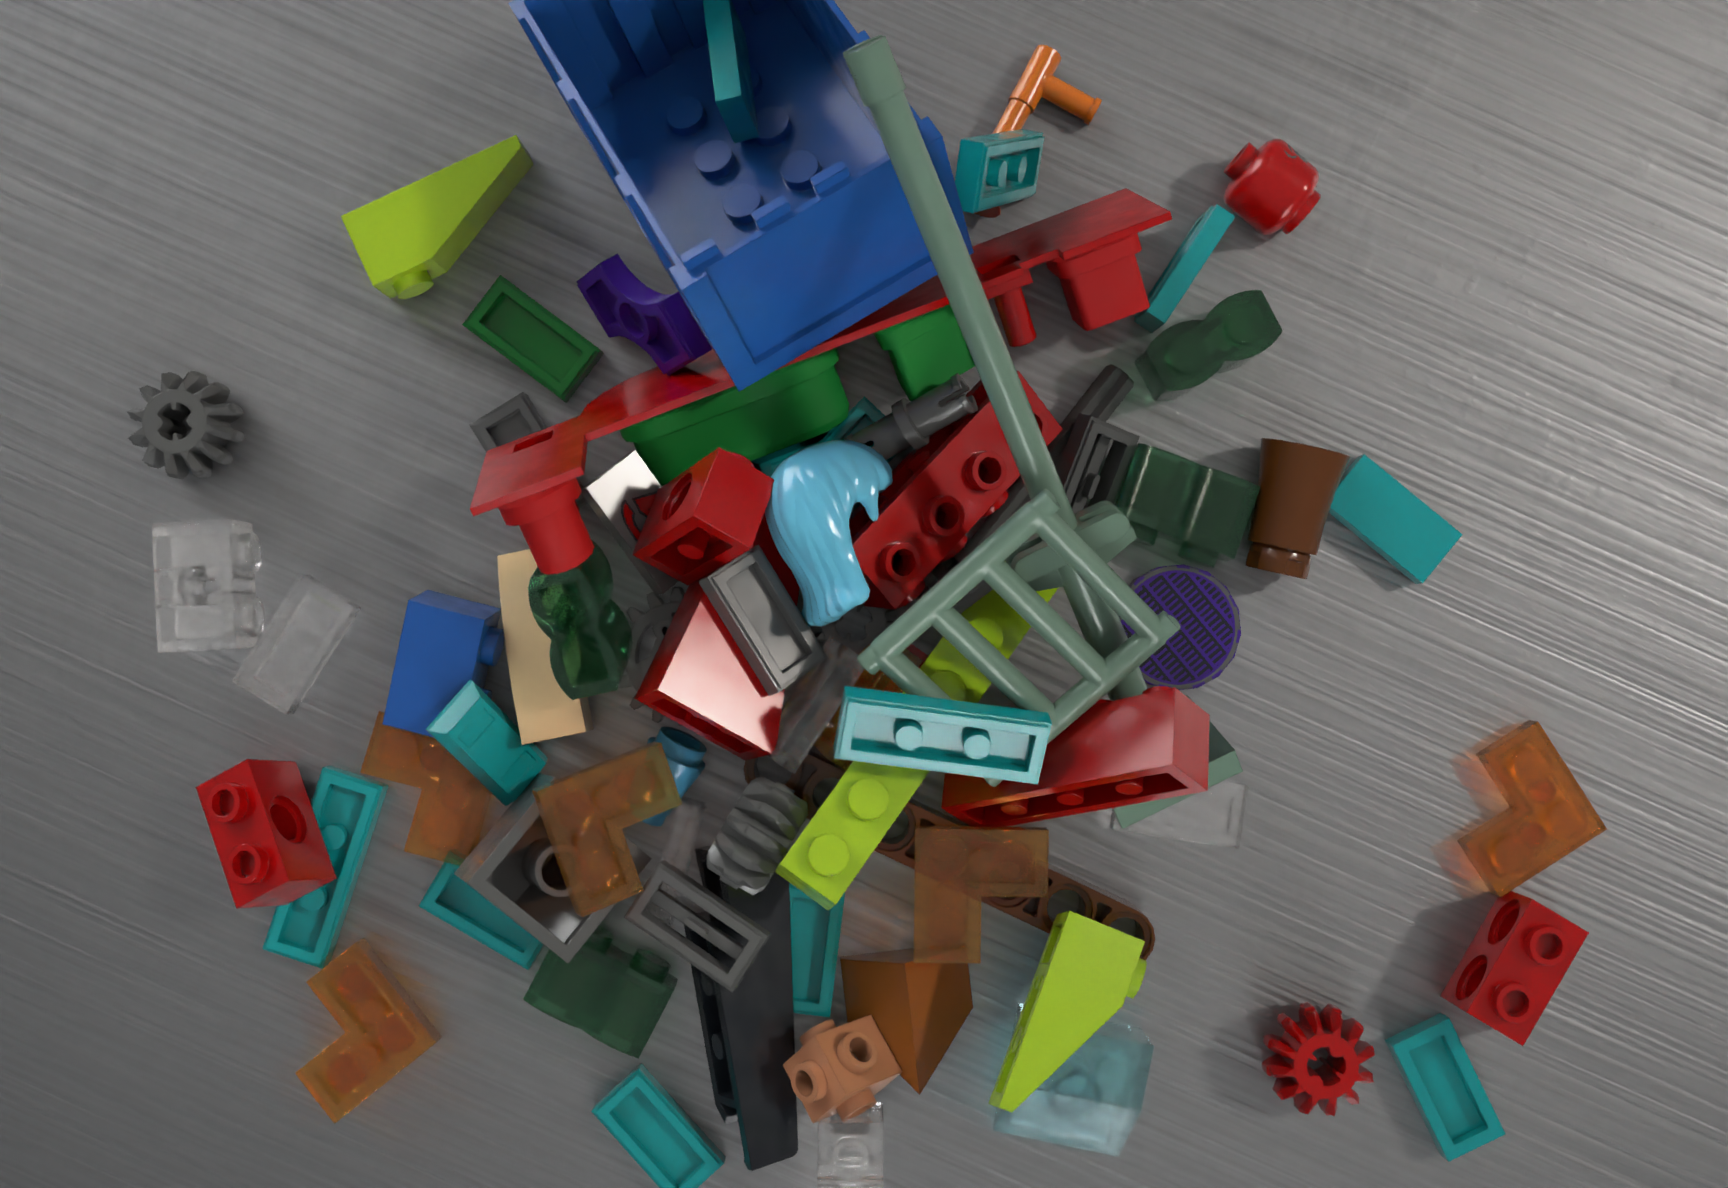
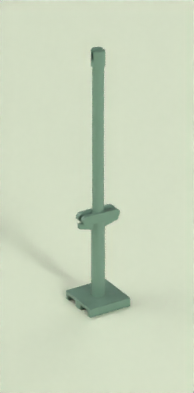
[843,35,1243,829]

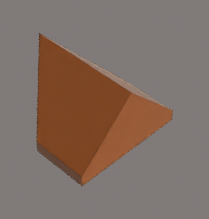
[840,942,973,1095]

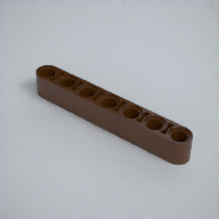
[743,737,1155,960]

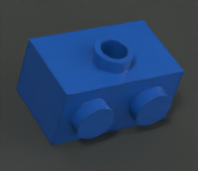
[382,590,505,737]

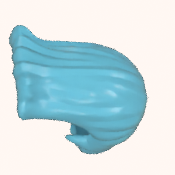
[765,440,893,627]

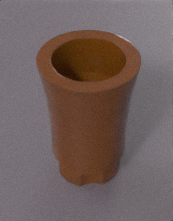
[1245,438,1351,579]

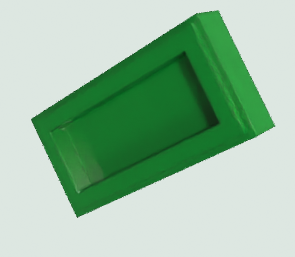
[462,275,604,403]

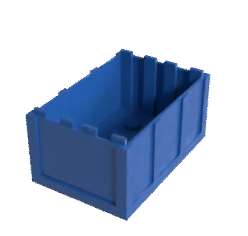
[508,0,974,392]

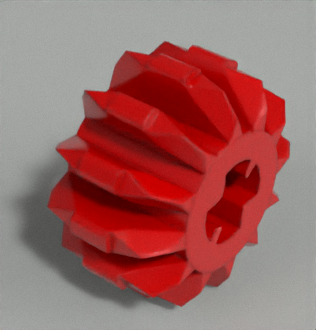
[1262,1002,1375,1116]

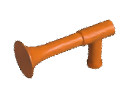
[954,45,1102,218]

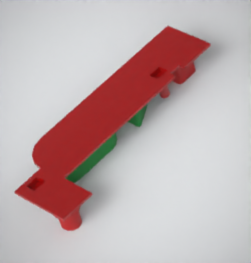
[470,188,1172,575]

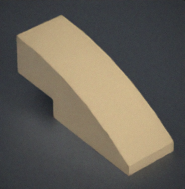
[497,549,594,745]

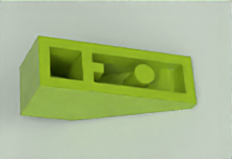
[341,135,534,299]
[988,911,1147,1113]

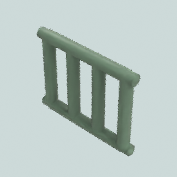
[857,489,1181,787]

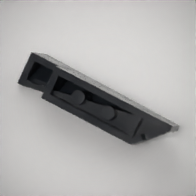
[684,845,798,1171]

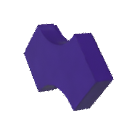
[577,253,712,376]

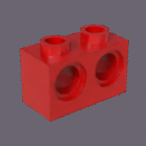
[1440,888,1589,1046]

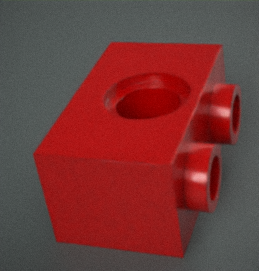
[632,447,774,586]
[196,759,337,909]

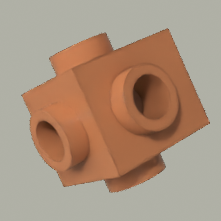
[783,1015,902,1124]

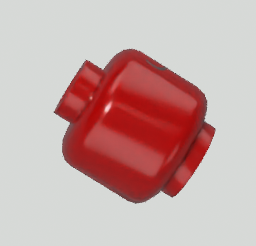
[1223,139,1321,235]

